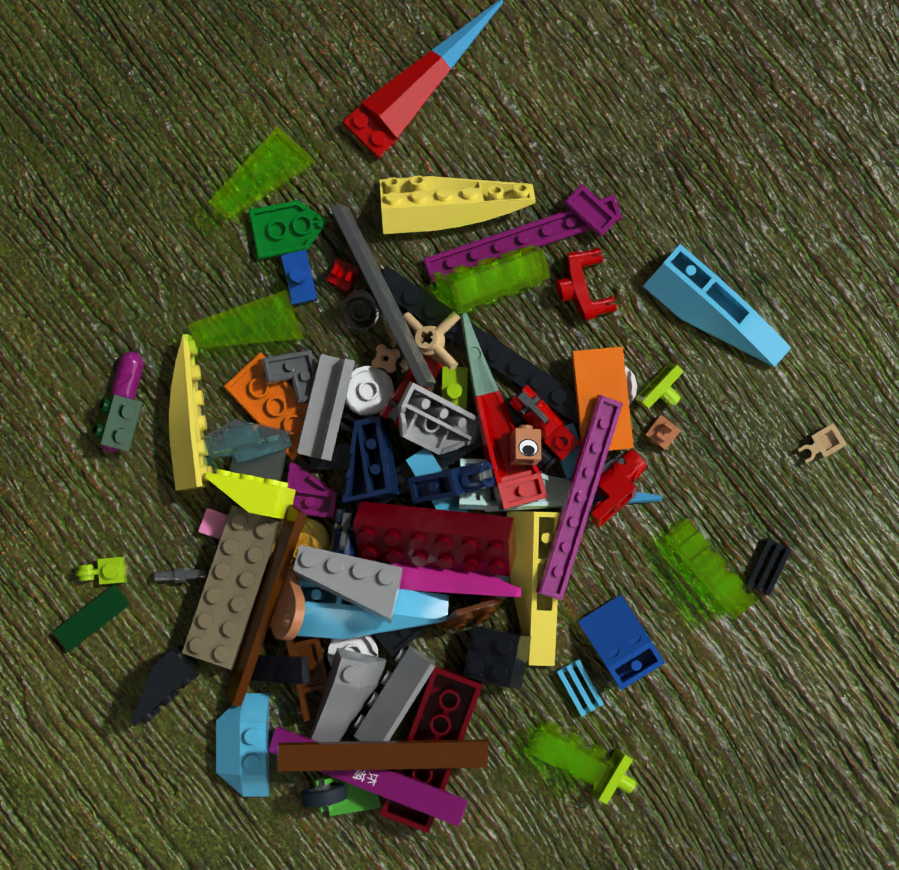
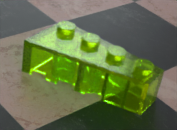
[209,126,316,222]
[433,245,550,313]
[188,290,304,348]
[661,518,758,620]

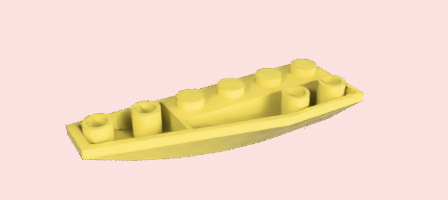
[379,176,535,234]
[169,334,213,491]
[507,511,560,666]

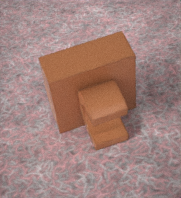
[645,415,681,451]

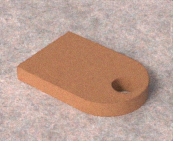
[270,563,305,641]

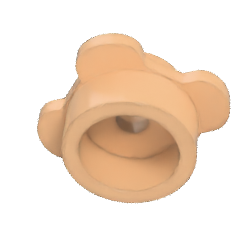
[372,344,400,373]

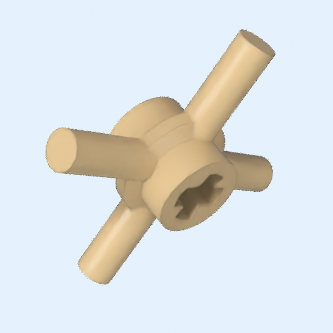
[399,311,461,371]

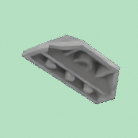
[398,381,480,455]

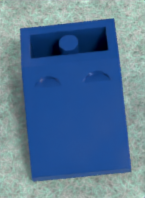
[578,594,665,690]

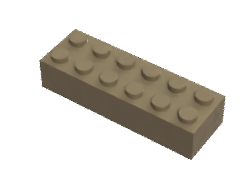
[182,505,284,670]

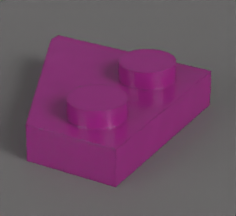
[287,463,338,518]

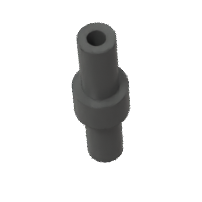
[154,567,207,583]

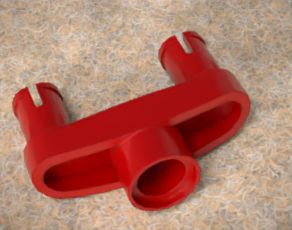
[556,247,617,321]

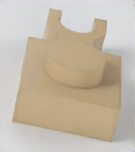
[798,423,847,463]

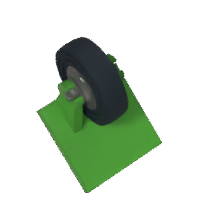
[300,773,380,816]

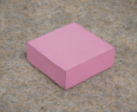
[198,508,228,539]

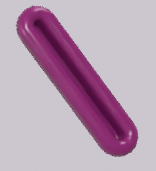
[99,351,144,453]

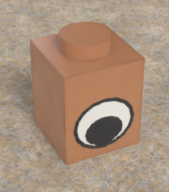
[510,425,541,466]

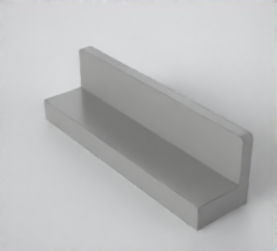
[296,354,355,461]

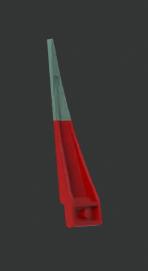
[459,308,547,510]

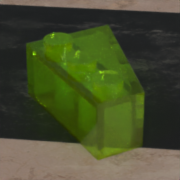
[526,720,614,792]

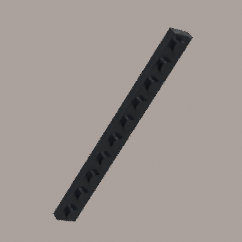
[382,266,579,426]

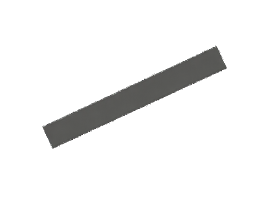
[331,203,436,387]

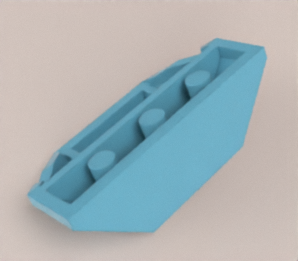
[216,693,270,797]

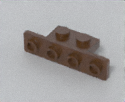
[282,638,328,722]

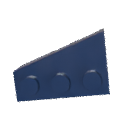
[342,416,400,505]

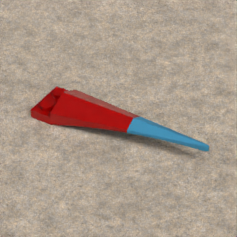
[343,0,503,160]

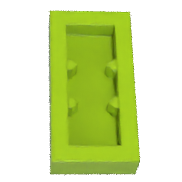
[634,363,684,409]
[442,366,468,411]
[591,748,636,804]

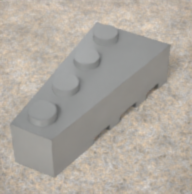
[293,545,403,624]

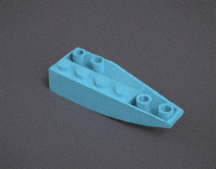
[643,244,791,367]
[296,580,449,640]

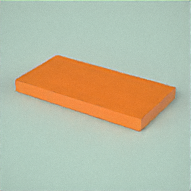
[571,347,634,451]
[223,352,308,461]

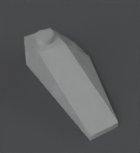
[310,648,386,742]

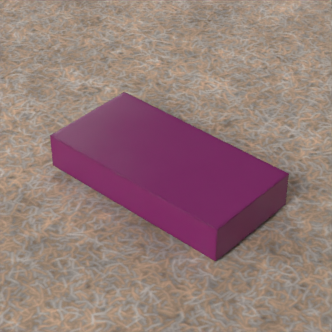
[564,184,619,238]

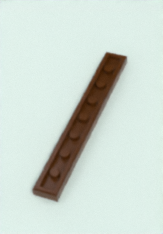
[225,504,307,707]
[277,739,489,772]

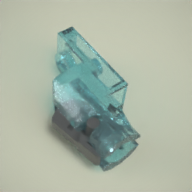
[205,419,292,463]

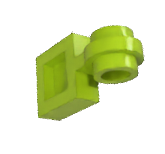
[76,557,127,584]

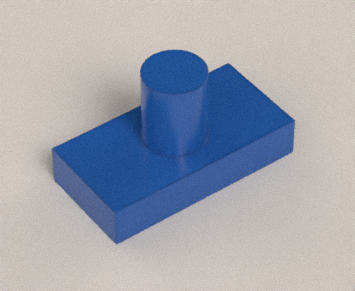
[281,250,318,306]

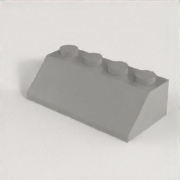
[353,645,435,741]

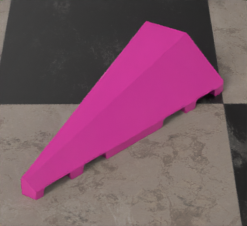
[391,563,521,597]

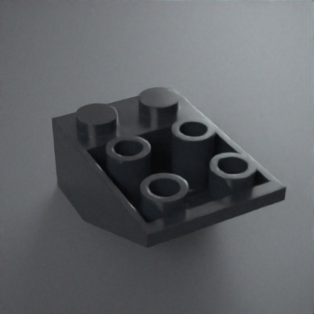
[131,644,201,726]

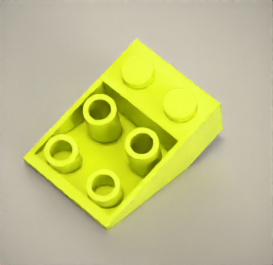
[205,469,296,519]

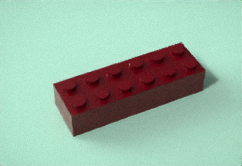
[353,501,516,576]
[380,664,483,833]

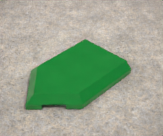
[248,200,328,260]

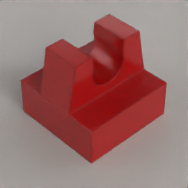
[326,258,360,293]

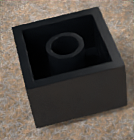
[463,625,531,688]

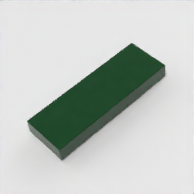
[53,584,131,652]

